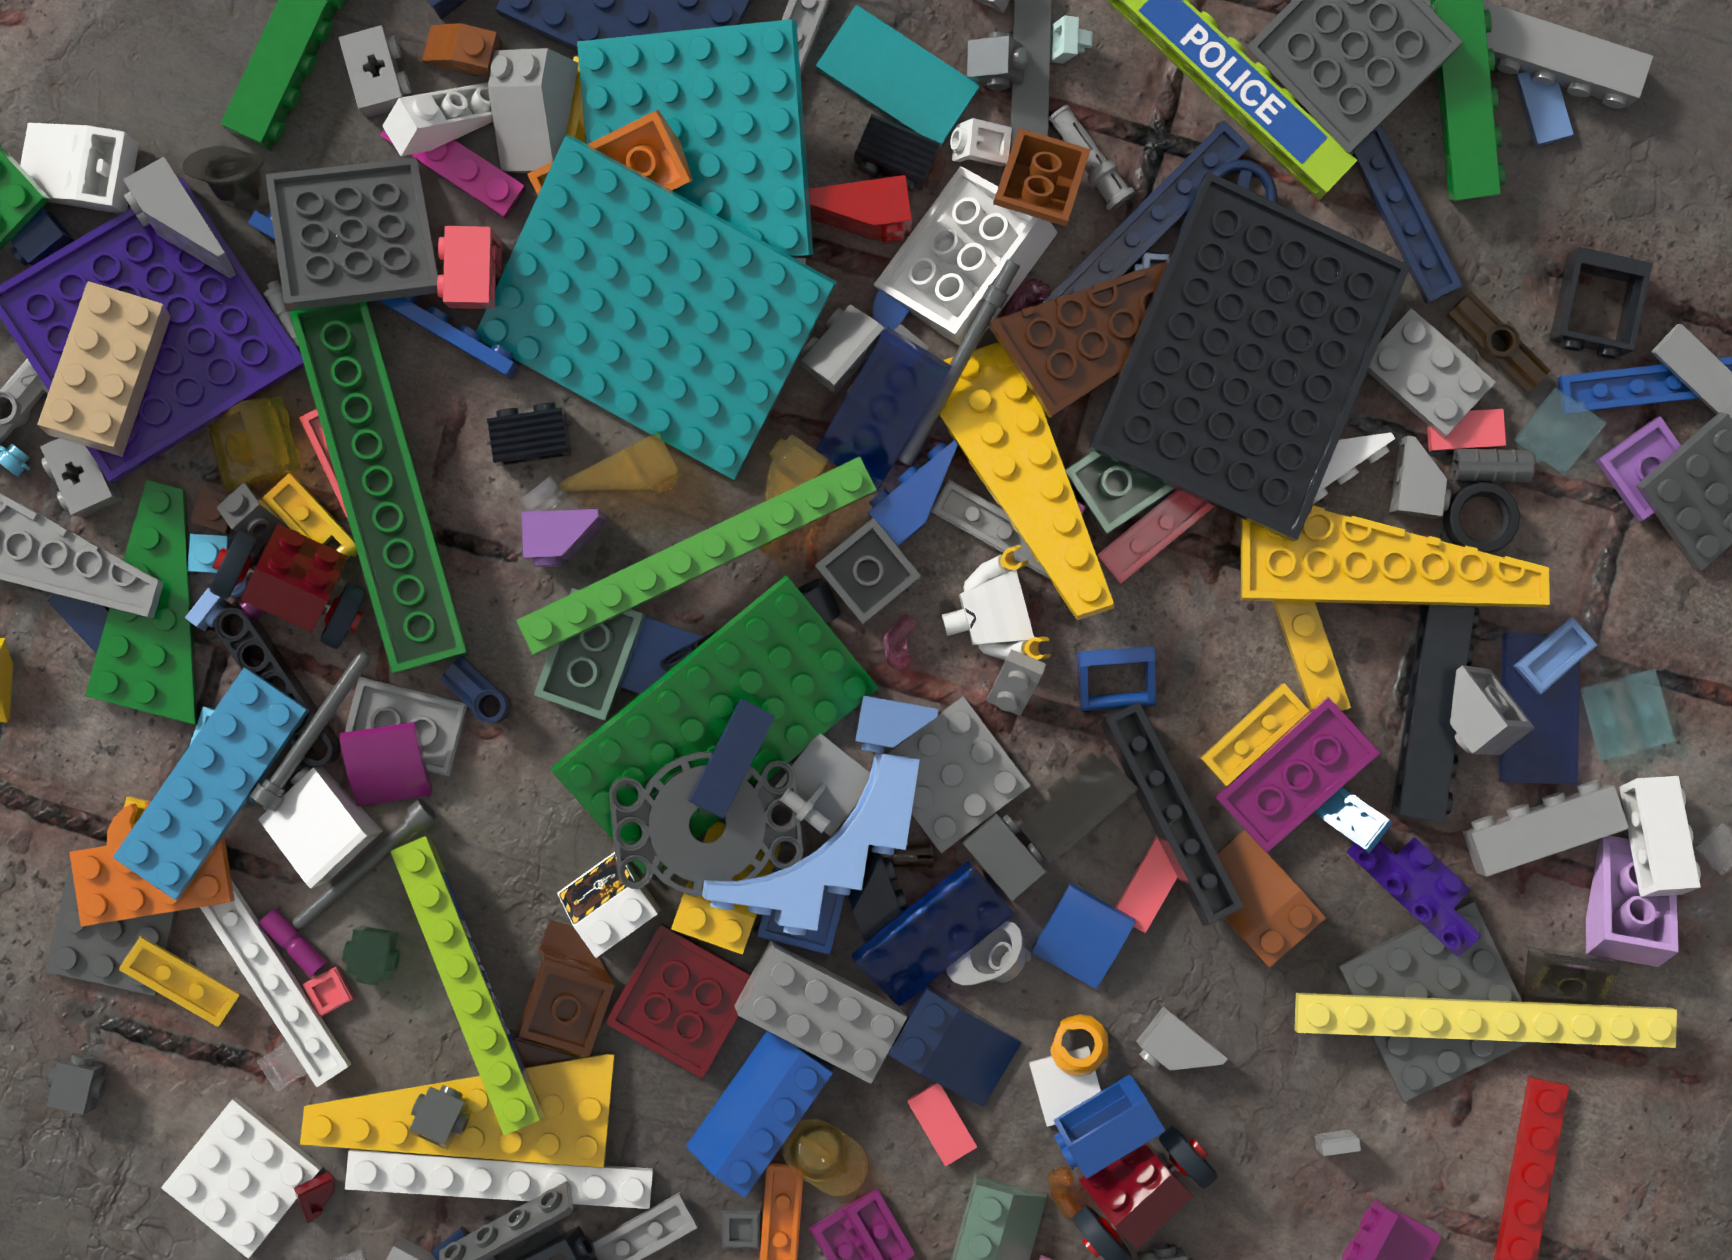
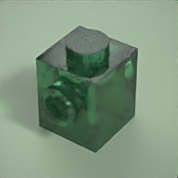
[342,925,400,985]

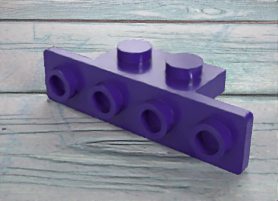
[1347,837,1481,957]

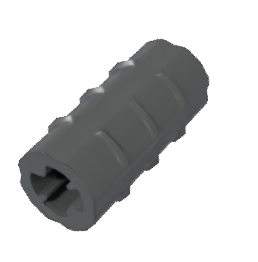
[1451,448,1535,484]

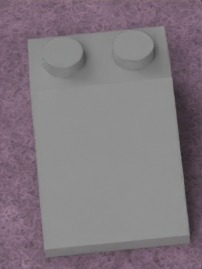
[488,48,579,173]
[123,157,236,278]

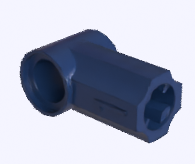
[439,656,512,723]

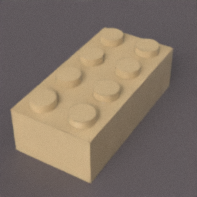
[37,281,171,457]

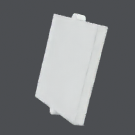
[1029,1046,1101,1127]

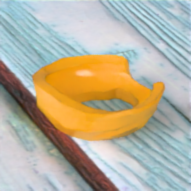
[1050,1014,1108,1077]

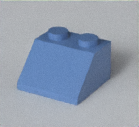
[855,696,939,754]

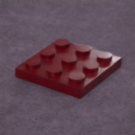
[605,923,751,1079]

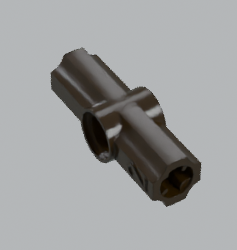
[1446,292,1551,394]

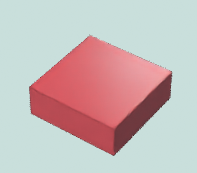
[302,965,355,1017]

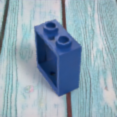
[1053,1074,1165,1179]

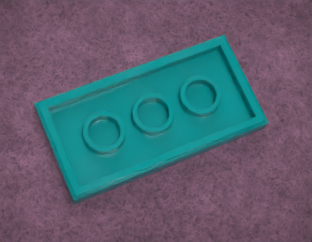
[816,5,980,148]

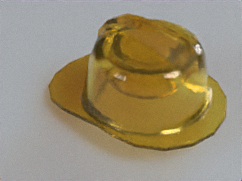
[783,1119,868,1196]

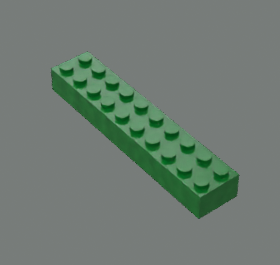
[289,301,469,675]

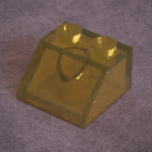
[207,397,301,493]

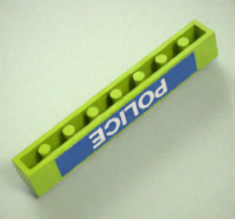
[1106,0,1357,201]
[390,836,545,1136]

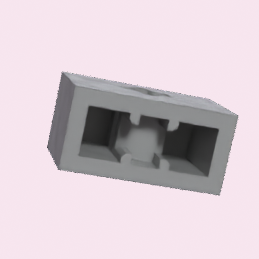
[339,25,411,118]
[40,438,124,518]

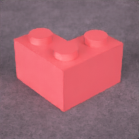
[437,226,503,309]

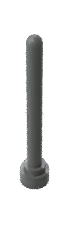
[250,651,371,812]
[293,799,439,930]

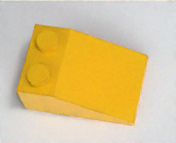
[671,821,782,955]

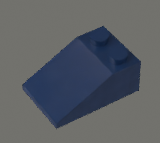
[888,984,1022,1107]

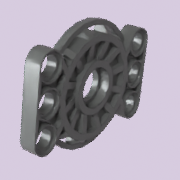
[609,752,803,896]

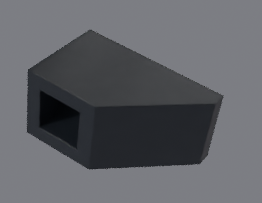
[848,849,909,942]

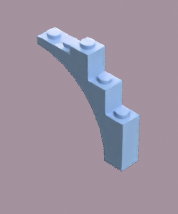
[702,752,920,935]

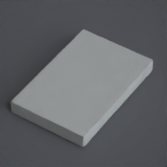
[340,677,469,777]

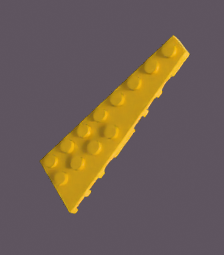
[912,342,1114,621]
[1241,505,1550,608]
[300,1054,615,1168]

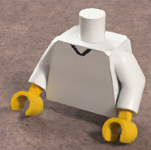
[942,545,1051,660]

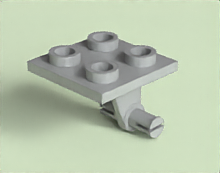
[775,734,870,837]

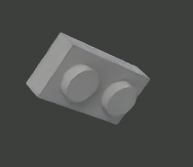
[986,649,1046,716]

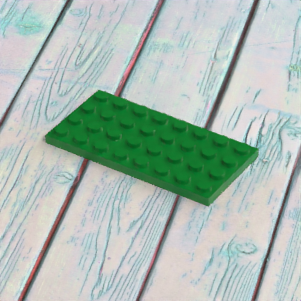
[551,575,879,875]

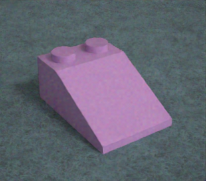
[1586,836,1679,967]

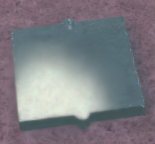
[1514,387,1607,475]

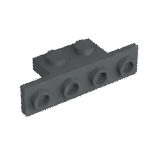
[439,1181,573,1260]

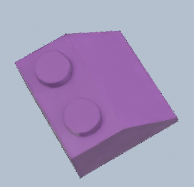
[522,509,607,568]

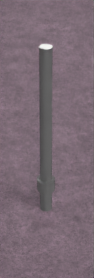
[899,259,1020,466]

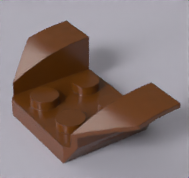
[510,919,615,1068]

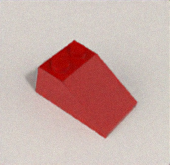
[809,175,912,244]

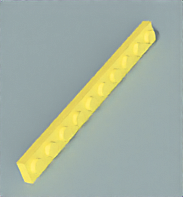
[1295,993,1677,1048]

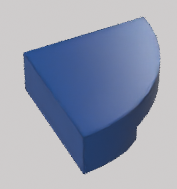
[873,289,910,339]

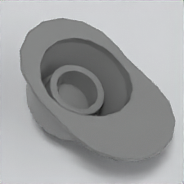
[945,921,1031,986]

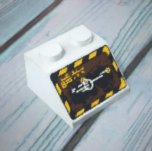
[557,852,662,958]

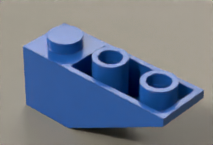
[868,440,958,547]

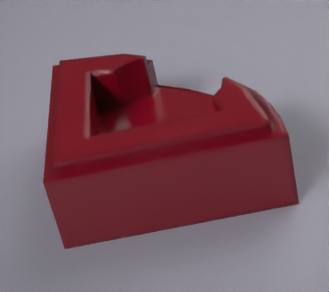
[294,1172,334,1224]

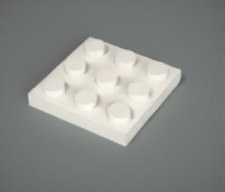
[161,1097,323,1259]

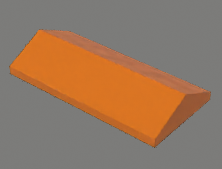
[527,110,692,195]

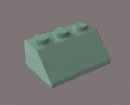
[951,1175,1047,1260]

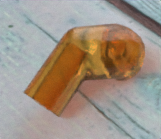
[1047,1166,1081,1219]

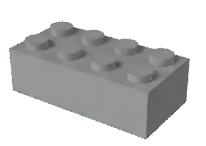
[734,939,907,1084]

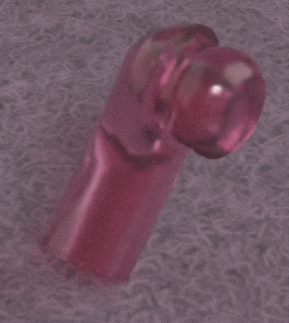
[1005,278,1051,316]
[883,613,918,670]

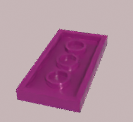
[1216,696,1380,853]

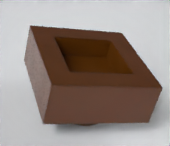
[190,487,231,534]

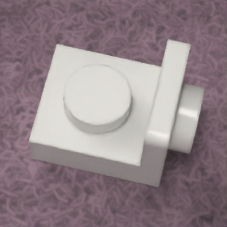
[950,118,1012,167]

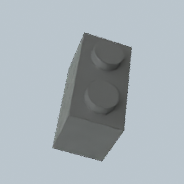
[961,813,1046,901]

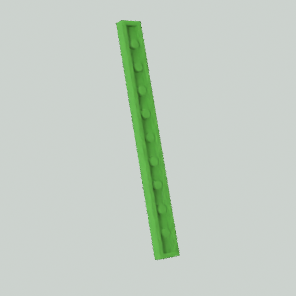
[516,457,876,656]

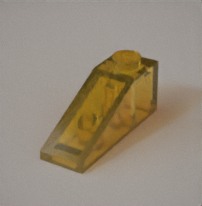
[558,432,682,494]
[759,434,829,554]

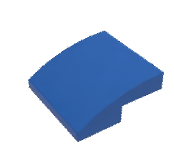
[1031,883,1136,989]

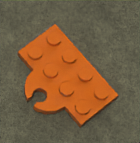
[69,801,235,927]

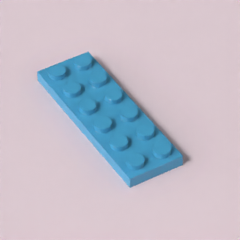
[113,667,310,900]

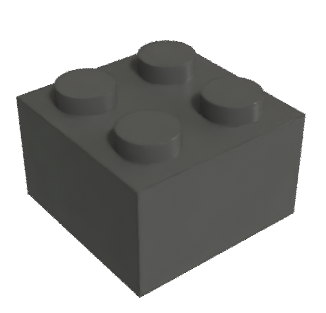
[815,518,921,625]

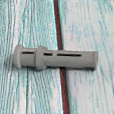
[1049,105,1136,212]

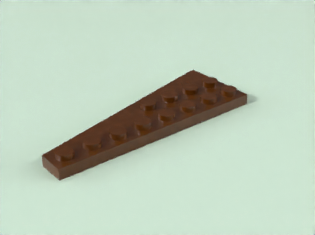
[988,260,1167,418]

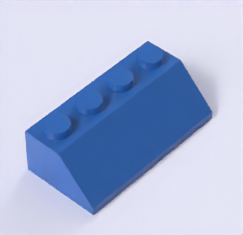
[686,1031,833,1198]

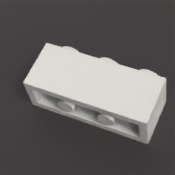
[1619,776,1701,897]

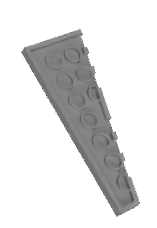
[0,492,164,619]

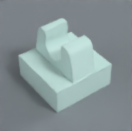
[1050,15,1093,64]

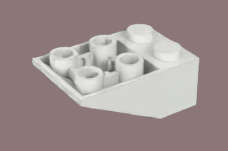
[20,123,139,214]

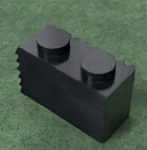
[854,114,941,192]
[487,402,572,466]

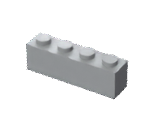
[1462,780,1629,877]

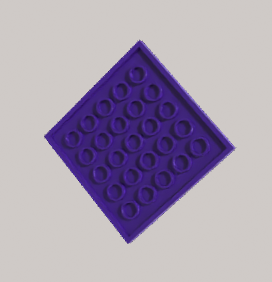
[0,178,305,484]

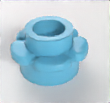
[0,443,30,477]

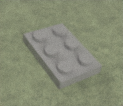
[1367,308,1496,439]

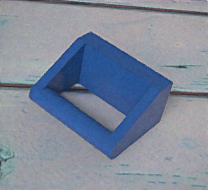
[1076,646,1156,711]

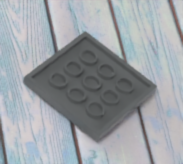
[1247,0,1465,154]
[265,157,438,312]
[1337,900,1529,1102]

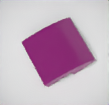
[339,722,432,806]
[808,1189,915,1260]

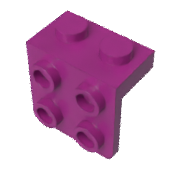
[1342,1198,1441,1260]

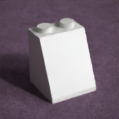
[258,766,383,889]

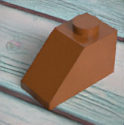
[422,23,504,79]

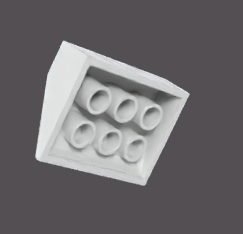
[874,166,1058,346]

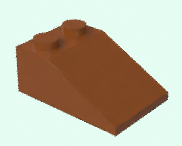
[993,128,1091,227]
[1217,829,1326,968]

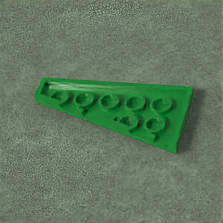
[85,480,198,725]

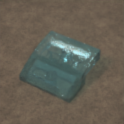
[1580,668,1675,761]

